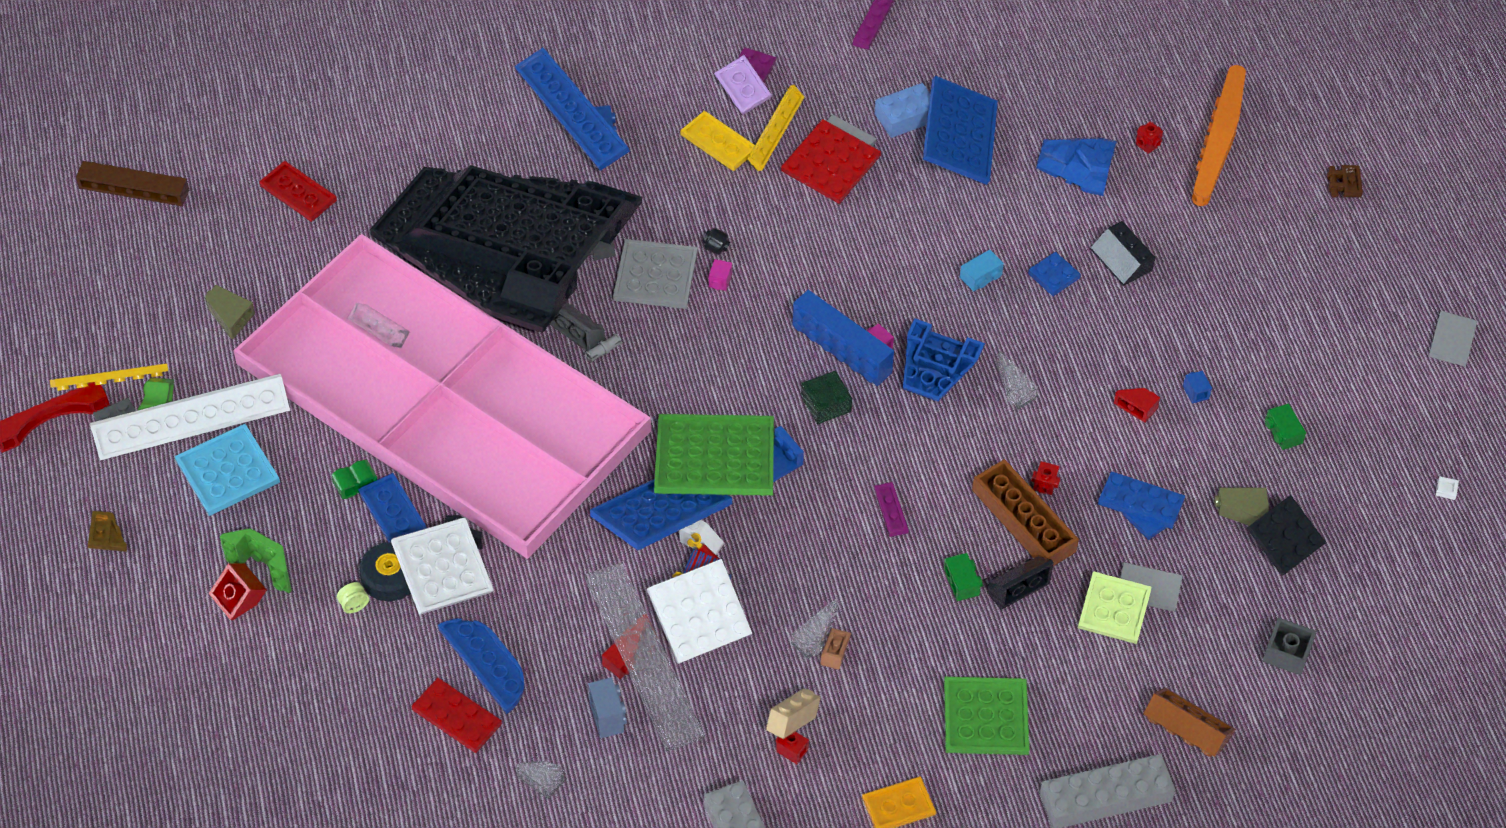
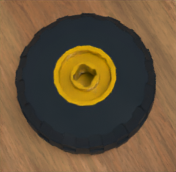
[359,542,411,602]

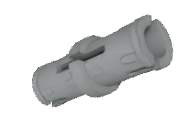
[585,334,622,362]

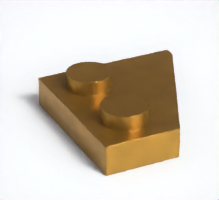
[88,511,127,552]

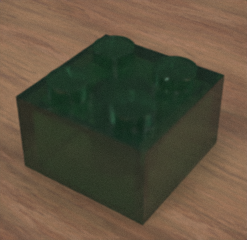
[801,370,853,425]

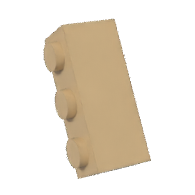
[766,688,821,739]

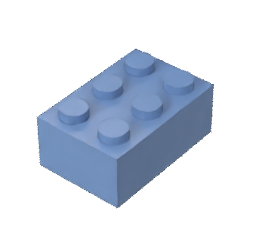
[875,83,930,138]

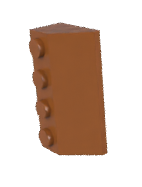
[1143,687,1236,757]

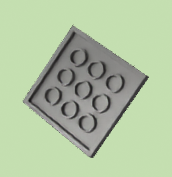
[613,239,698,309]

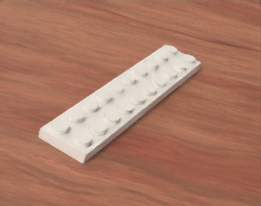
[90,374,290,460]

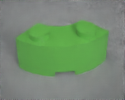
[138,377,174,410]

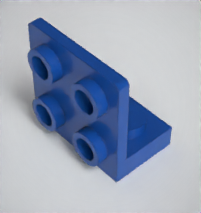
[773,426,804,482]

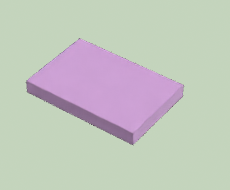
[714,55,772,115]

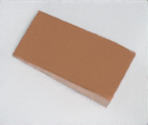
[820,628,851,669]

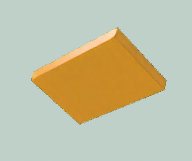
[862,776,936,828]

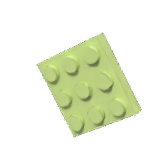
[1078,571,1152,644]

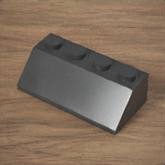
[549,302,606,351]

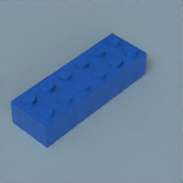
[793,289,894,387]

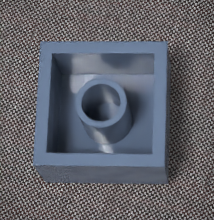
[588,677,627,739]

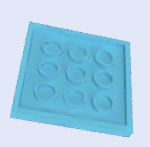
[175,424,280,516]

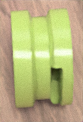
[337,582,369,613]

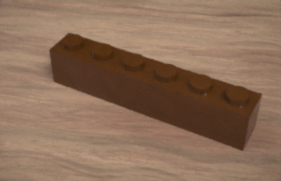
[76,161,189,207]

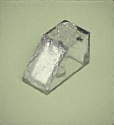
[515,760,564,799]

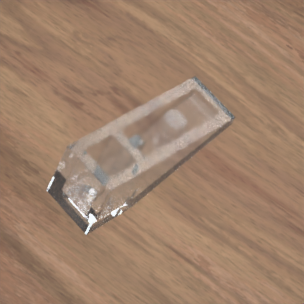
[996,351,1038,410]
[791,599,838,659]

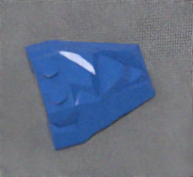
[1036,137,1117,196]
[903,318,985,402]

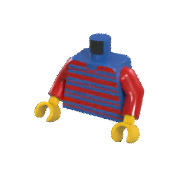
[673,533,731,581]

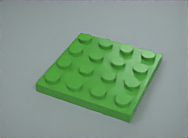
[944,677,1029,755]

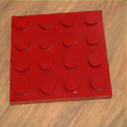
[781,119,881,204]

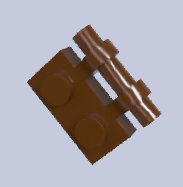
[1327,165,1363,198]

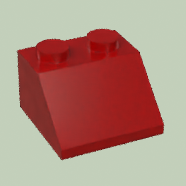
[208,563,267,620]

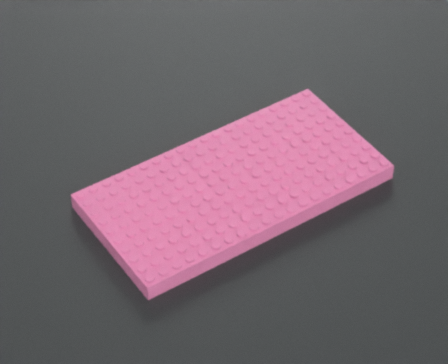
[233,234,651,559]

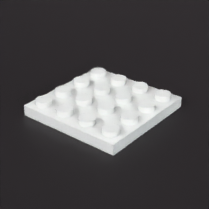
[391,517,494,615]
[647,559,752,664]

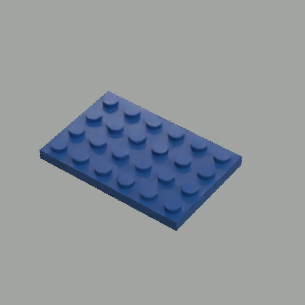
[923,75,998,185]
[590,479,732,550]

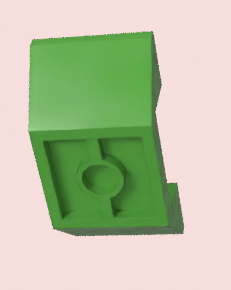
[220,528,292,594]

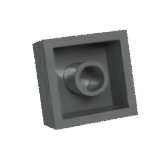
[1262,617,1317,676]

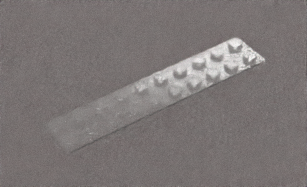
[584,563,705,751]

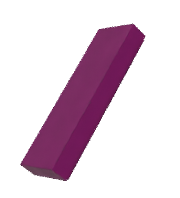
[874,482,909,537]

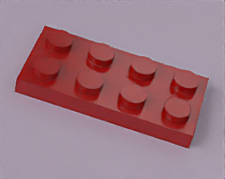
[259,161,337,222]
[411,678,502,753]

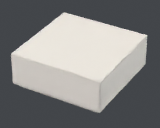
[1436,476,1459,500]

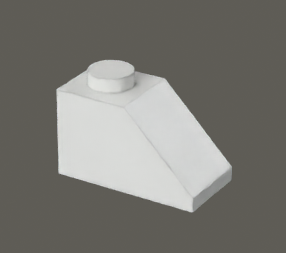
[679,520,724,555]

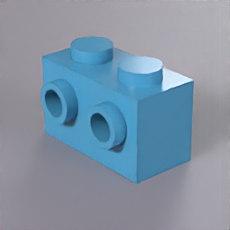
[960,249,1004,292]

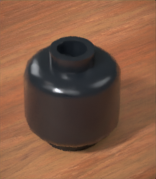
[702,228,730,255]

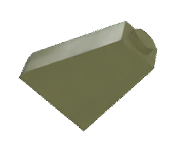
[205,285,255,339]
[1214,488,1269,526]

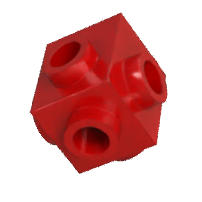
[1135,121,1163,154]
[1031,461,1061,495]

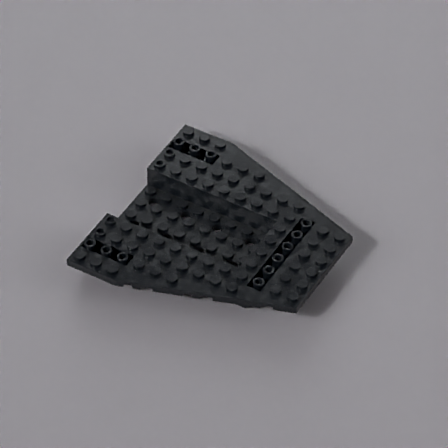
[370,165,642,333]

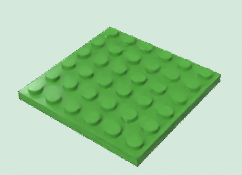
[654,414,774,496]

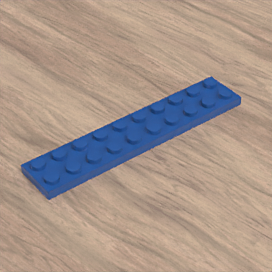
[514,47,630,171]

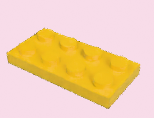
[681,111,755,171]

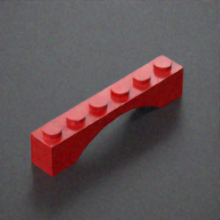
[0,382,110,453]

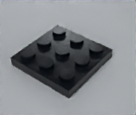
[1247,495,1326,576]

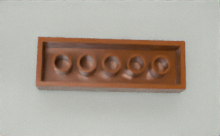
[972,459,1079,566]

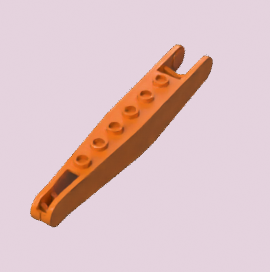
[1192,65,1246,206]

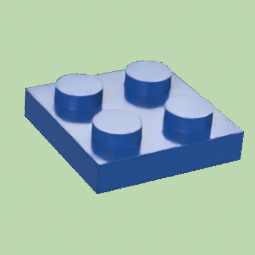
[1028,252,1081,296]

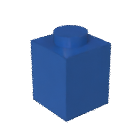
[1183,370,1212,404]

